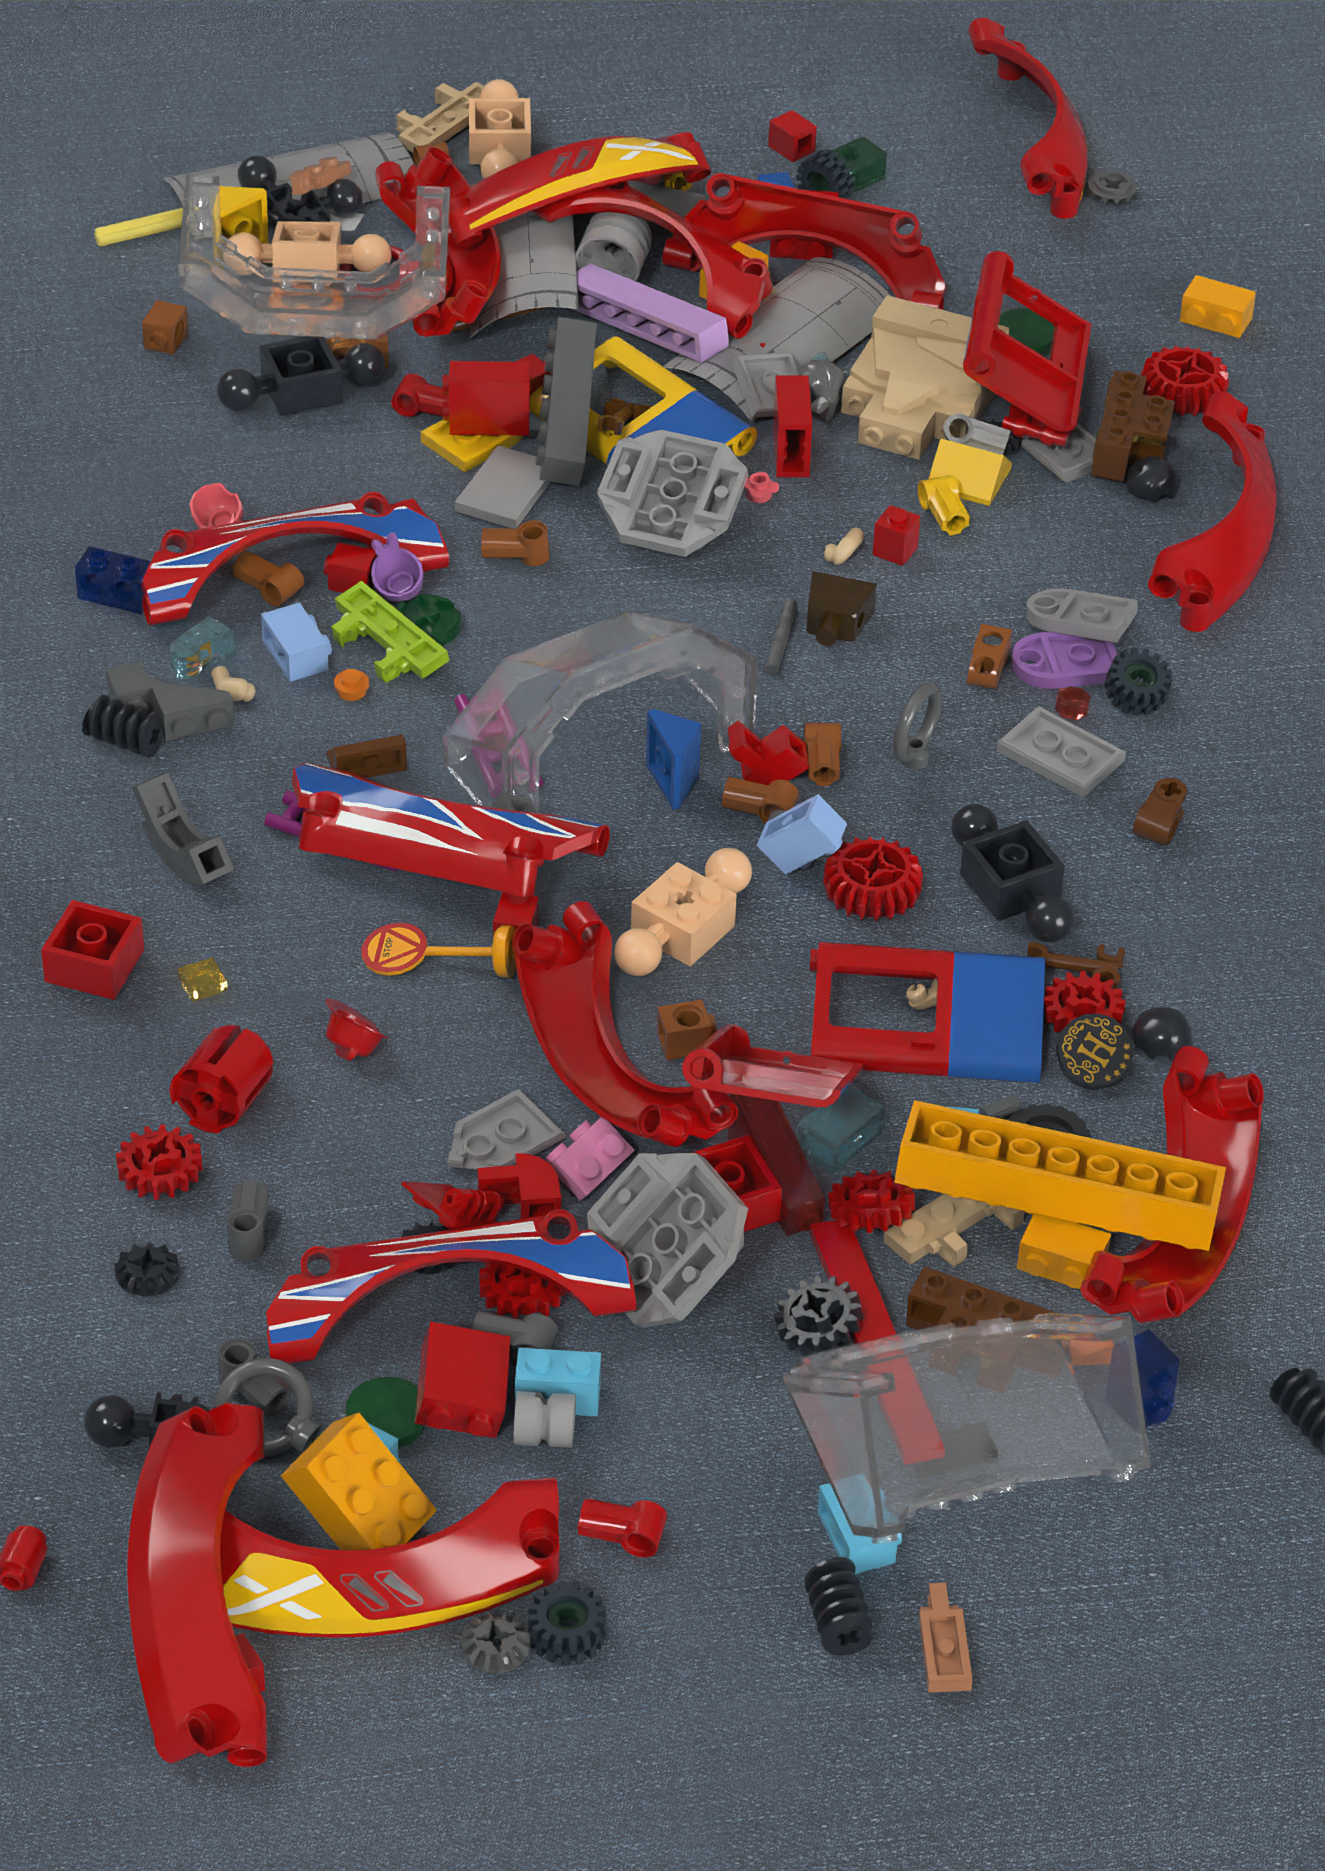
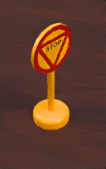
[361,922,516,978]

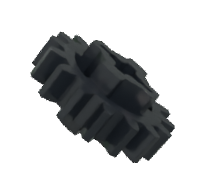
[774,1276,864,1357]

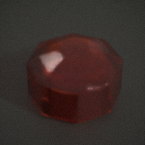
[1055,686,1091,720]

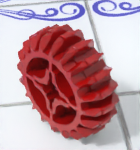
[1141,345,1229,416]
[823,835,923,922]

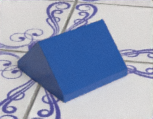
[646,709,701,810]

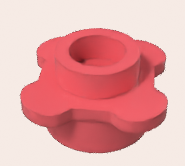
[744,472,779,503]

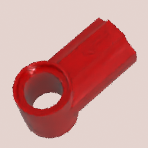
[391,374,449,417]
[578,1498,668,1558]

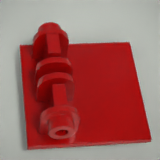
[401,1181,504,1229]

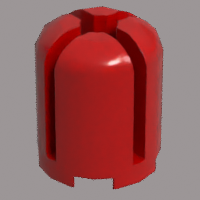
[169,1025,273,1134]

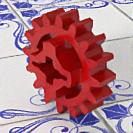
[1043,971,1126,1033]
[116,1124,203,1200]
[828,1169,915,1233]
[479,1262,566,1319]

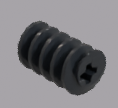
[82,694,163,758]
[1269,1368,1325,1455]
[804,1557,873,1656]

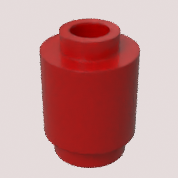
[0,1525,48,1591]

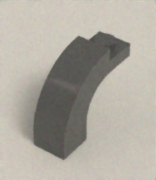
[132,772,234,885]

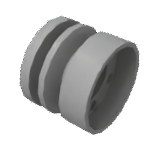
[575,212,652,281]

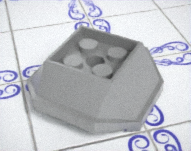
[597,430,748,557]
[587,1153,748,1328]

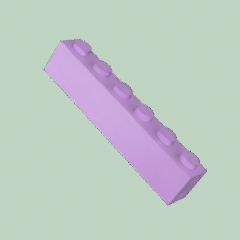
[570,263,729,363]

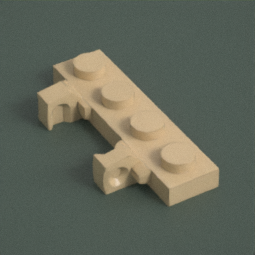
[396,82,484,153]
[883,1194,1024,1267]

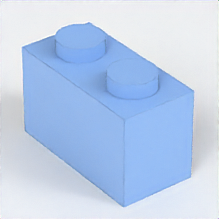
[261,602,332,682]
[756,794,847,875]

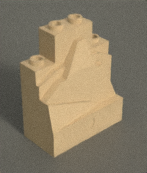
[841,295,1009,460]

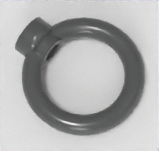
[893,682,942,770]
[214,1358,322,1457]

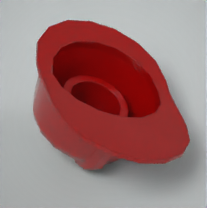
[325,998,388,1061]

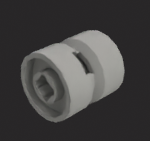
[514,1391,576,1448]

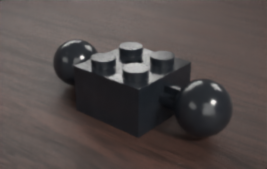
[217,333,385,415]
[951,804,1073,942]

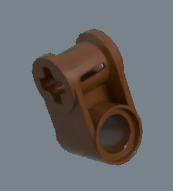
[1132,777,1187,846]

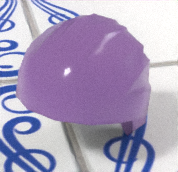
[371,532,424,602]

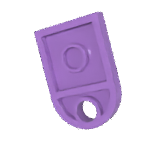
[1012,632,1118,689]

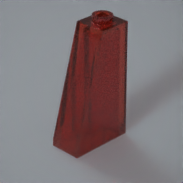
[727,1093,825,1236]

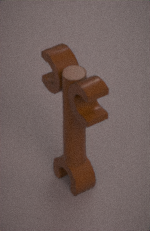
[597,398,653,435]
[1027,942,1125,989]

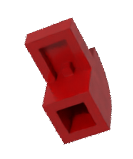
[727,720,810,786]
[477,1153,561,1224]

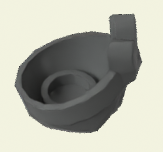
[798,360,845,423]

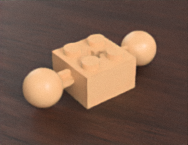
[469,79,531,179]
[223,221,391,284]
[614,848,752,976]

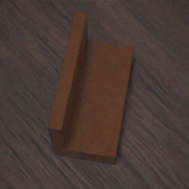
[326,734,407,778]

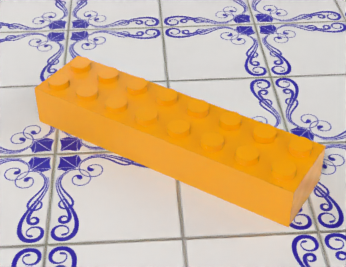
[894,1100,1226,1251]

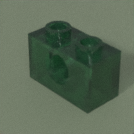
[822,136,887,193]

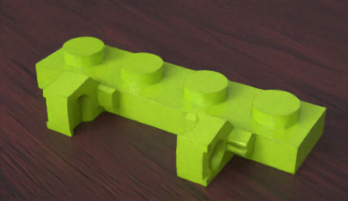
[331,581,450,683]

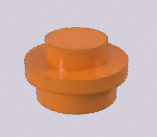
[334,669,369,701]

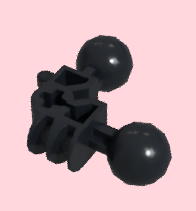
[238,156,363,229]
[84,1392,210,1448]

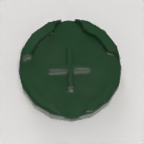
[395,594,461,646]

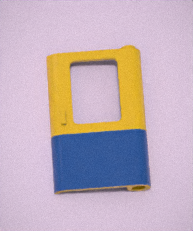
[530,337,757,465]

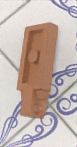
[289,157,351,195]
[918,1583,972,1693]

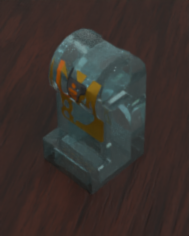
[170,616,235,679]

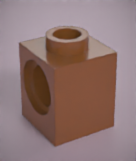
[142,300,189,355]
[657,999,717,1060]

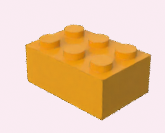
[281,1413,437,1551]

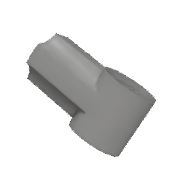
[943,413,1010,455]

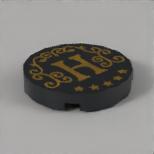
[1056,1014,1134,1090]

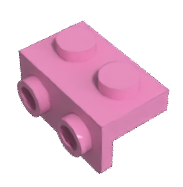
[545,1117,635,1201]

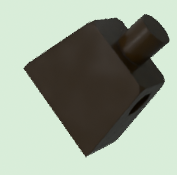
[807,571,877,646]

